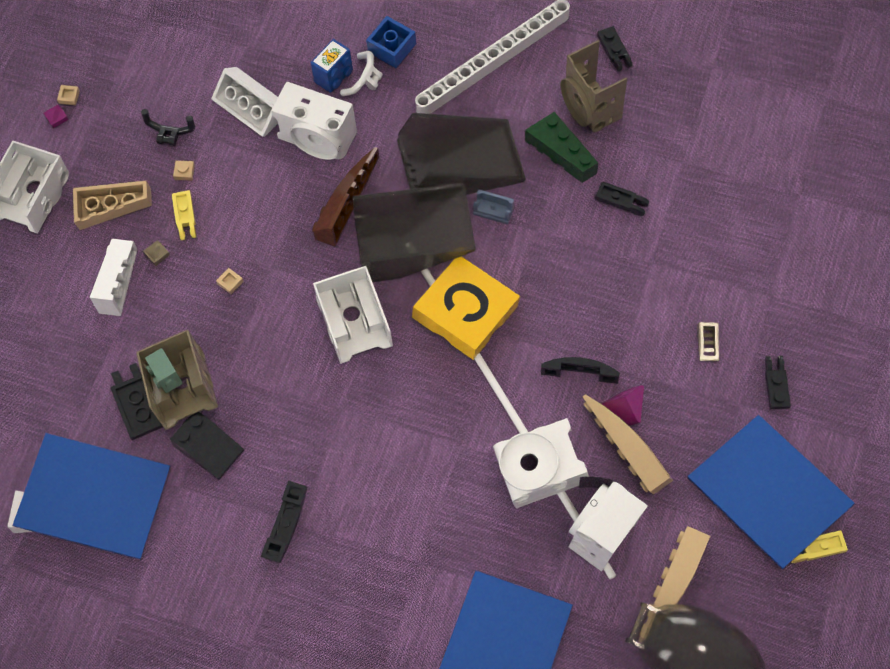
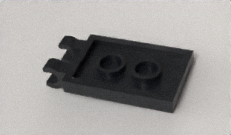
[110,363,163,440]

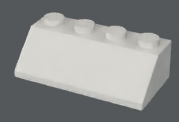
[211,67,278,137]

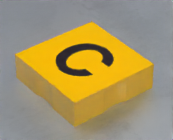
[412,254,520,360]

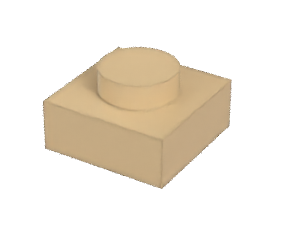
[57,85,80,105]
[173,161,195,181]
[216,268,244,294]

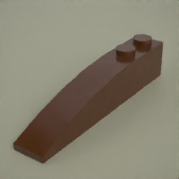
[312,147,379,247]

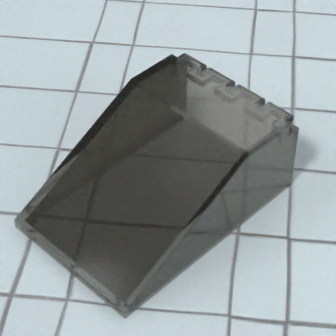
[397,113,526,201]
[353,183,476,282]

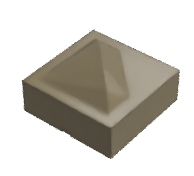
[143,240,170,266]

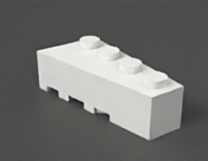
[90,239,137,316]

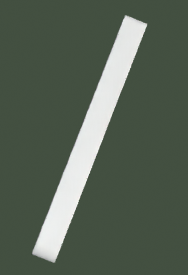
[415,0,570,116]

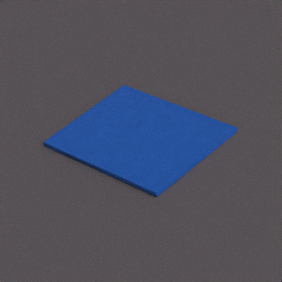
[687,415,855,570]
[12,433,170,560]
[439,571,573,669]

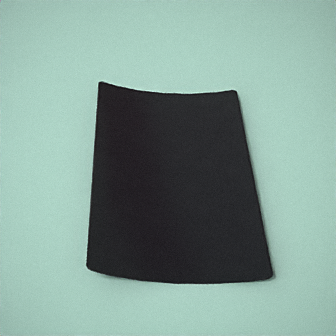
[579,477,620,488]

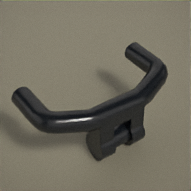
[141,109,195,146]

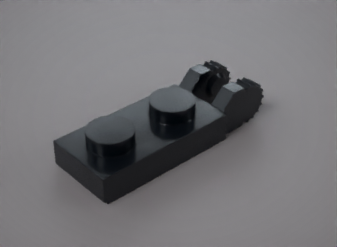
[597,26,632,71]
[595,182,649,216]
[765,356,791,409]

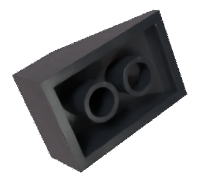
[170,412,244,480]

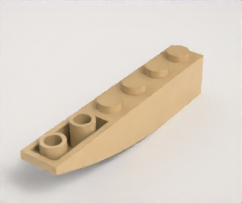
[583,394,673,494]
[637,526,710,643]

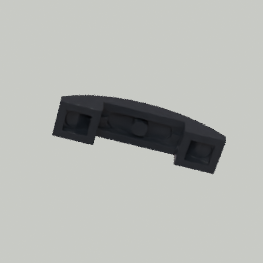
[541,357,620,384]
[261,481,308,563]

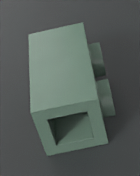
[145,348,183,393]

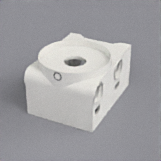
[271,82,357,160]
[0,141,69,234]
[313,266,393,364]
[493,418,589,508]
[569,482,648,572]

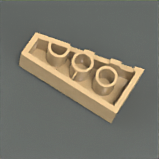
[73,181,152,230]

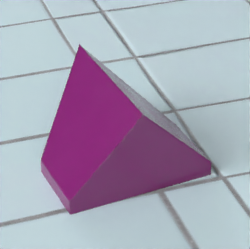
[600,385,644,426]

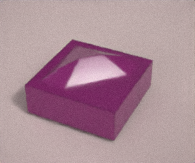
[43,104,69,128]

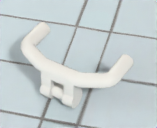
[340,51,382,96]

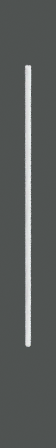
[406,242,616,579]

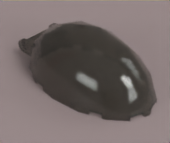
[625,602,765,669]

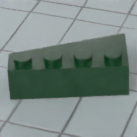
[525,112,598,183]

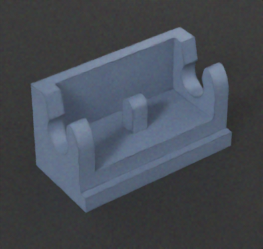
[473,189,514,224]

